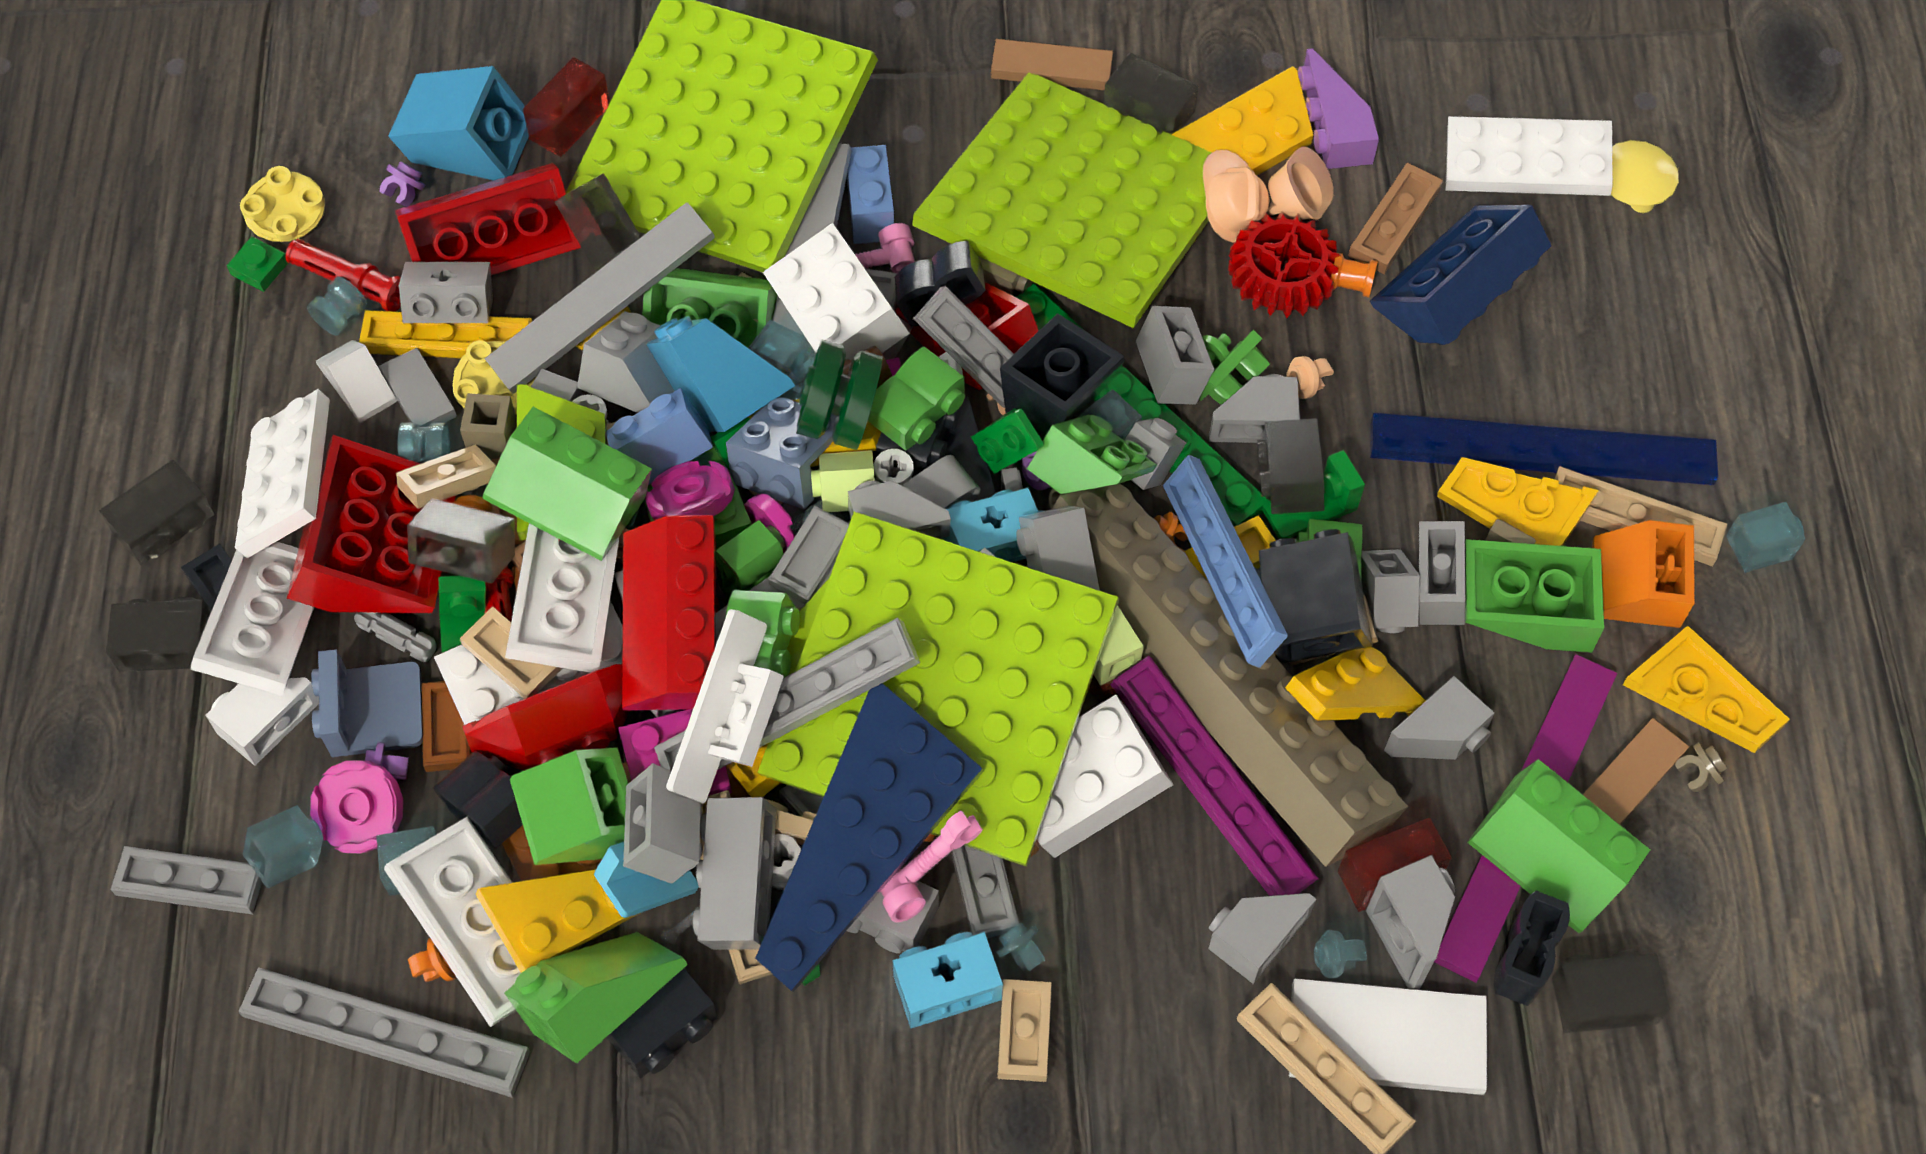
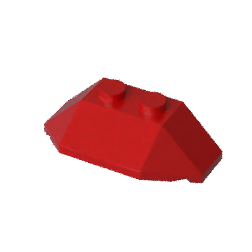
[462,662,630,771]

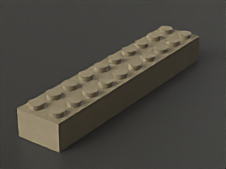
[1051,483,1408,867]

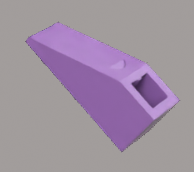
[1298,49,1379,169]

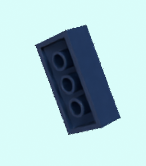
[1370,205,1552,345]

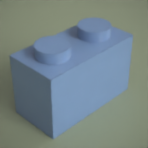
[846,145,894,244]
[606,388,713,485]

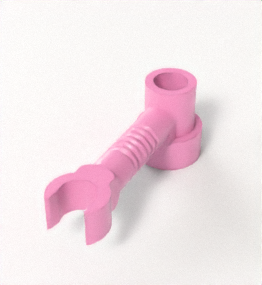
[855,223,915,273]
[881,811,982,923]

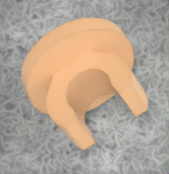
[1286,356,1334,399]

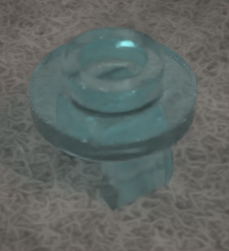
[996,922,1045,972]
[1314,930,1367,978]

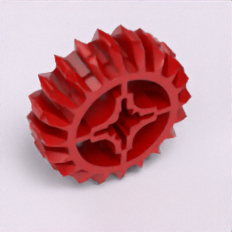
[1228,212,1340,319]

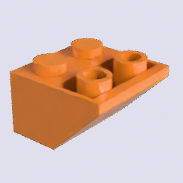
[1592,520,1694,628]

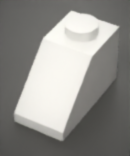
[206,677,319,766]

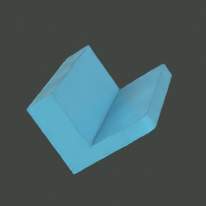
[594,842,699,918]

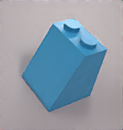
[388,66,536,180]
[646,316,795,432]

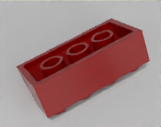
[395,163,583,275]
[622,515,716,711]

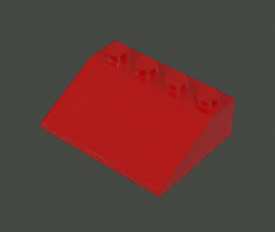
[286,435,456,613]

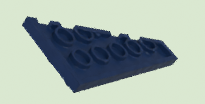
[755,683,984,992]

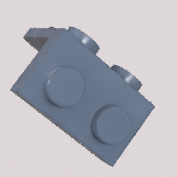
[726,397,836,509]
[311,649,423,757]

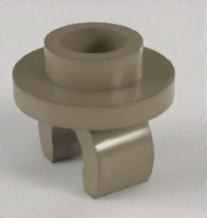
[1675,742,1728,792]

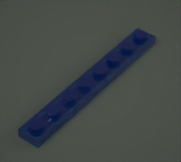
[1370,413,1719,485]

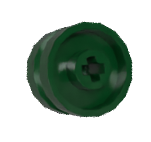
[796,339,883,450]

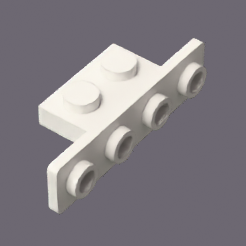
[666,609,784,803]

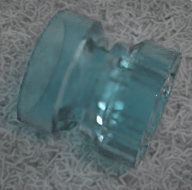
[307,276,368,336]
[398,423,450,463]

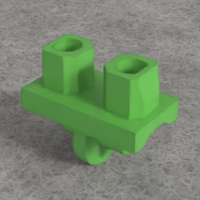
[1199,330,1270,405]

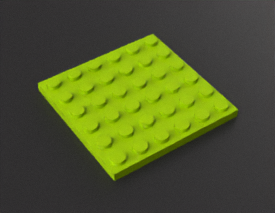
[566,0,878,273]
[912,72,1212,328]
[757,511,1118,867]

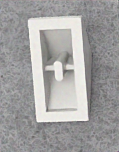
[316,340,397,423]

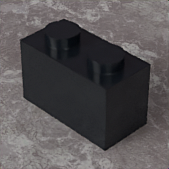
[607,968,717,1079]

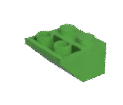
[1027,415,1157,494]
[510,748,628,865]

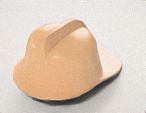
[1267,147,1333,221]
[1203,150,1270,243]

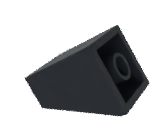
[1000,313,1125,441]
[1259,529,1373,663]

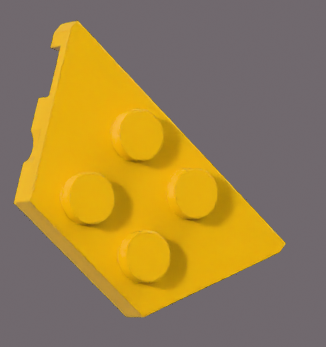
[1172,66,1313,175]

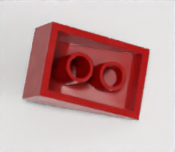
[894,282,1039,390]

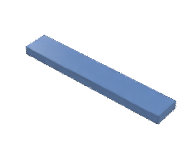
[1163,455,1288,668]

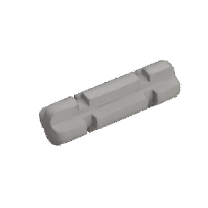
[354,612,437,662]

